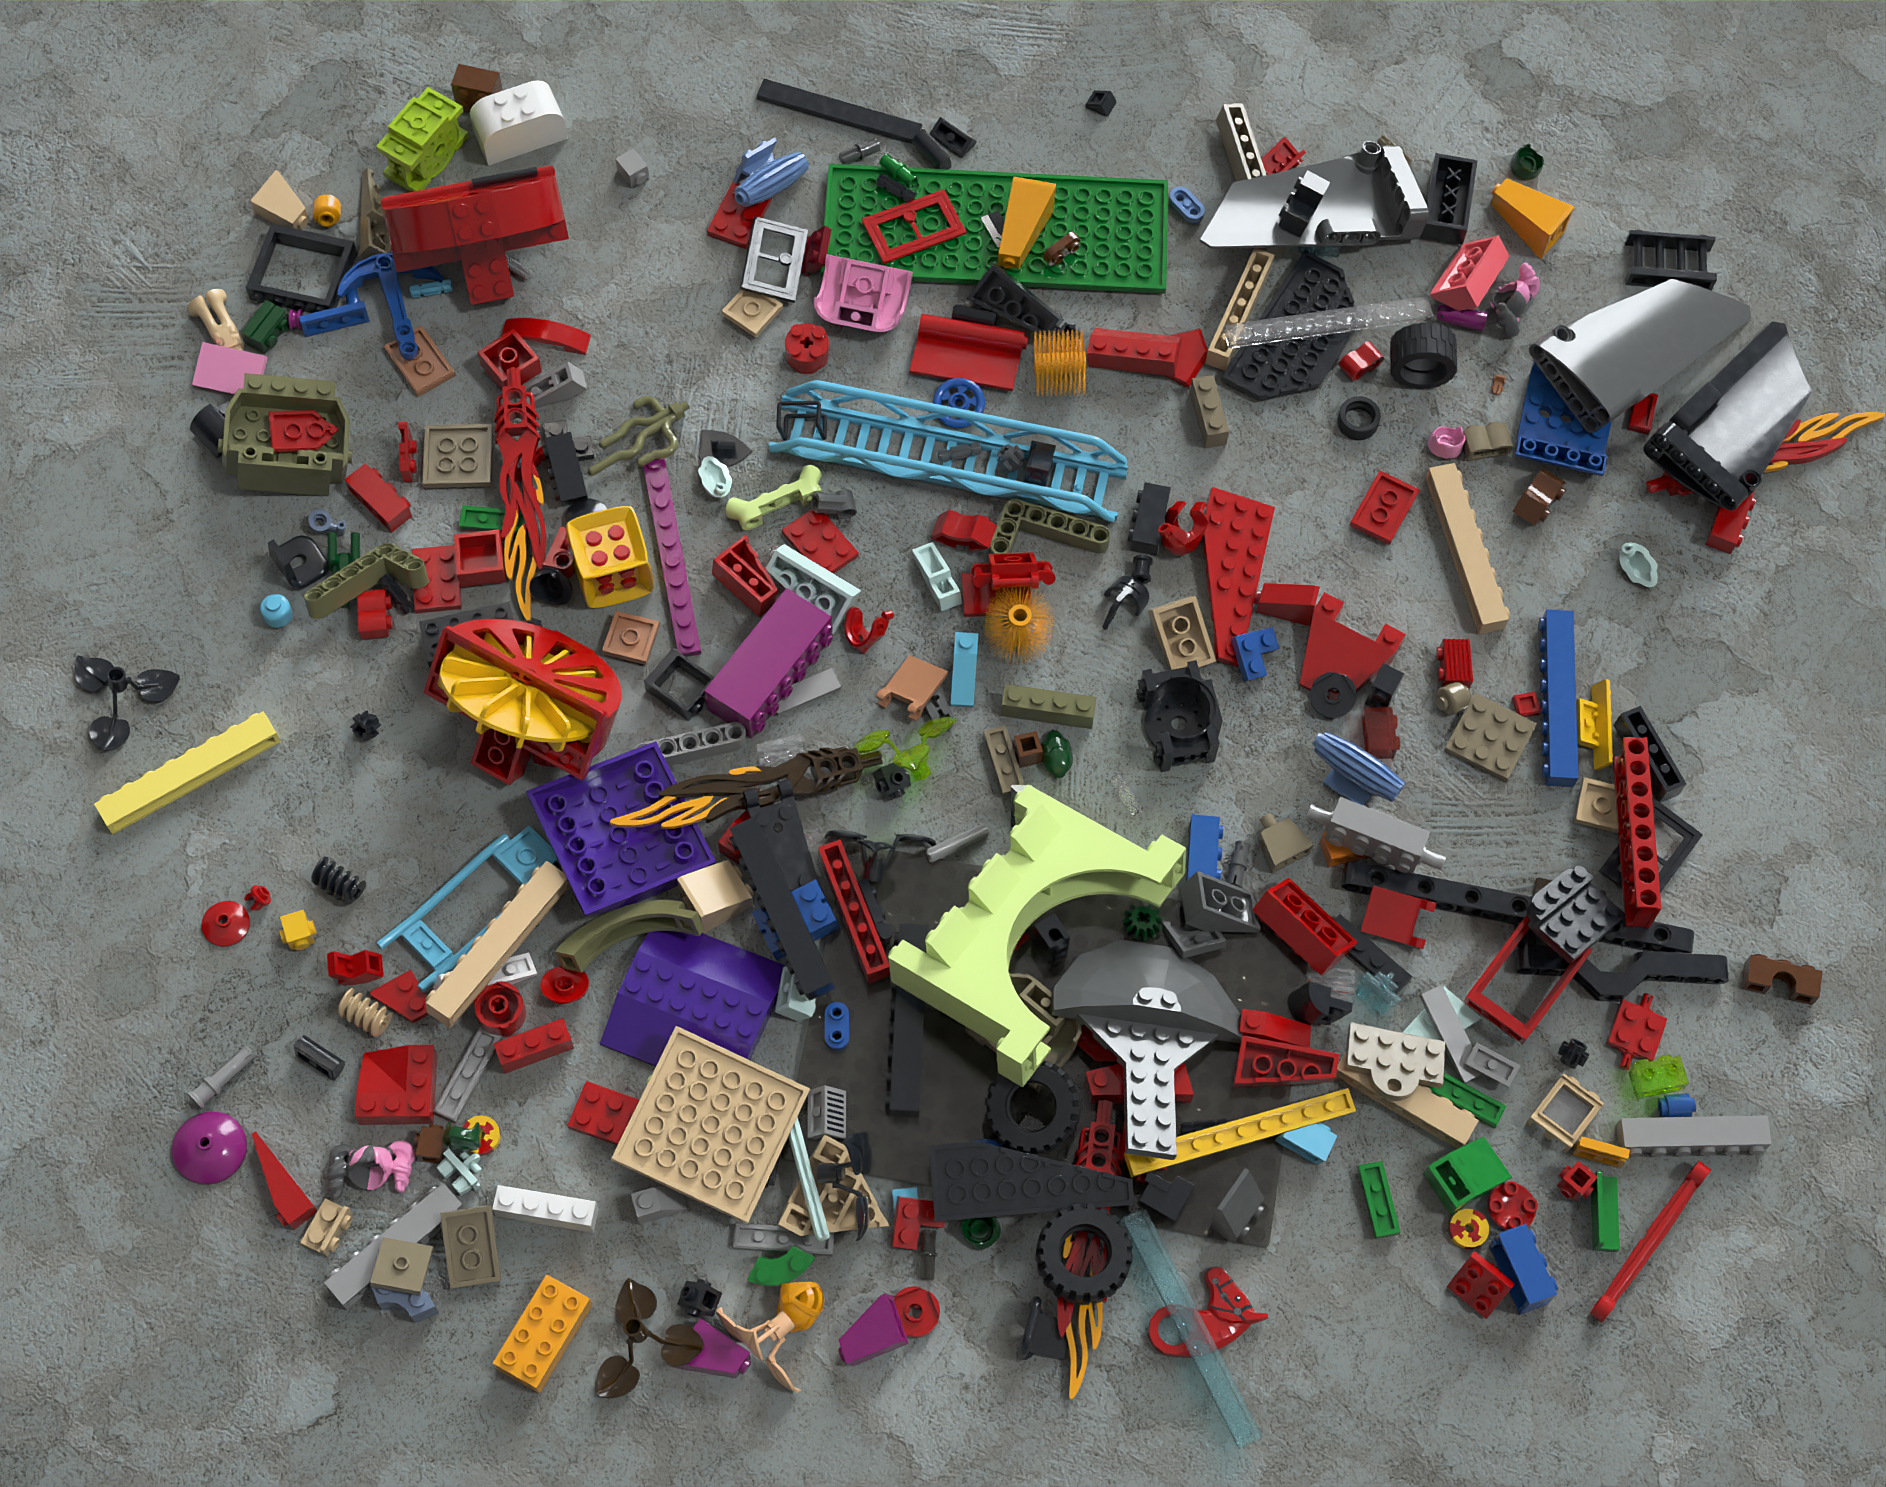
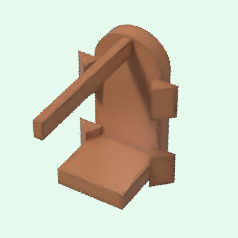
[1491,374,1506,395]

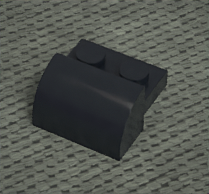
[190,402,229,458]
[1289,981,1353,1025]

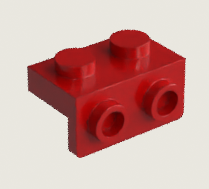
[1261,136,1306,175]

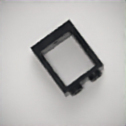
[644,648,715,721]

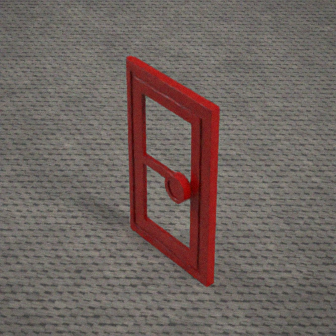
[862,189,967,264]

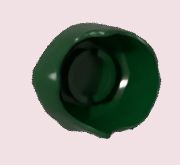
[1510,143,1544,180]
[442,1122,483,1151]
[960,1216,1001,1250]

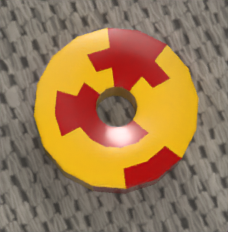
[462,1115,501,1156]
[1448,1208,1489,1250]

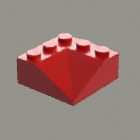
[355,1045,438,1125]

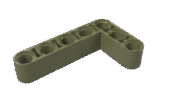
[990,499,1110,554]
[304,543,429,619]

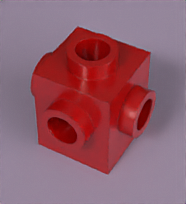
[1557,1161,1597,1202]

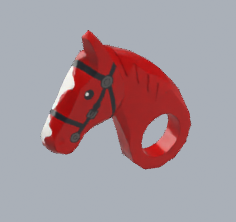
[1148,1266,1268,1358]

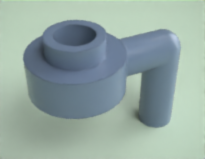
[308,509,346,536]

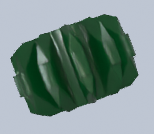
[1122,900,1163,943]

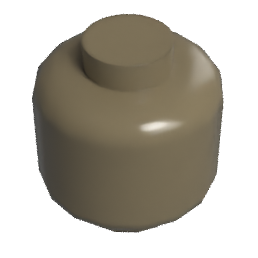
[1436,682,1471,715]

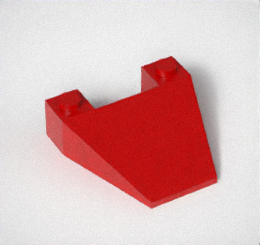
[1299,592,1406,701]

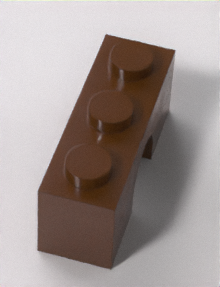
[1741,954,1823,1005]

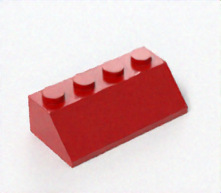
[1087,328,1182,376]
[1252,878,1358,976]

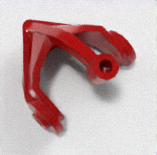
[844,607,894,654]

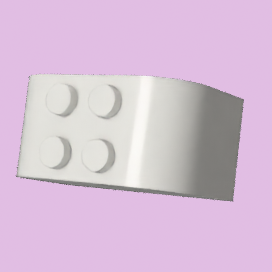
[470,81,568,166]

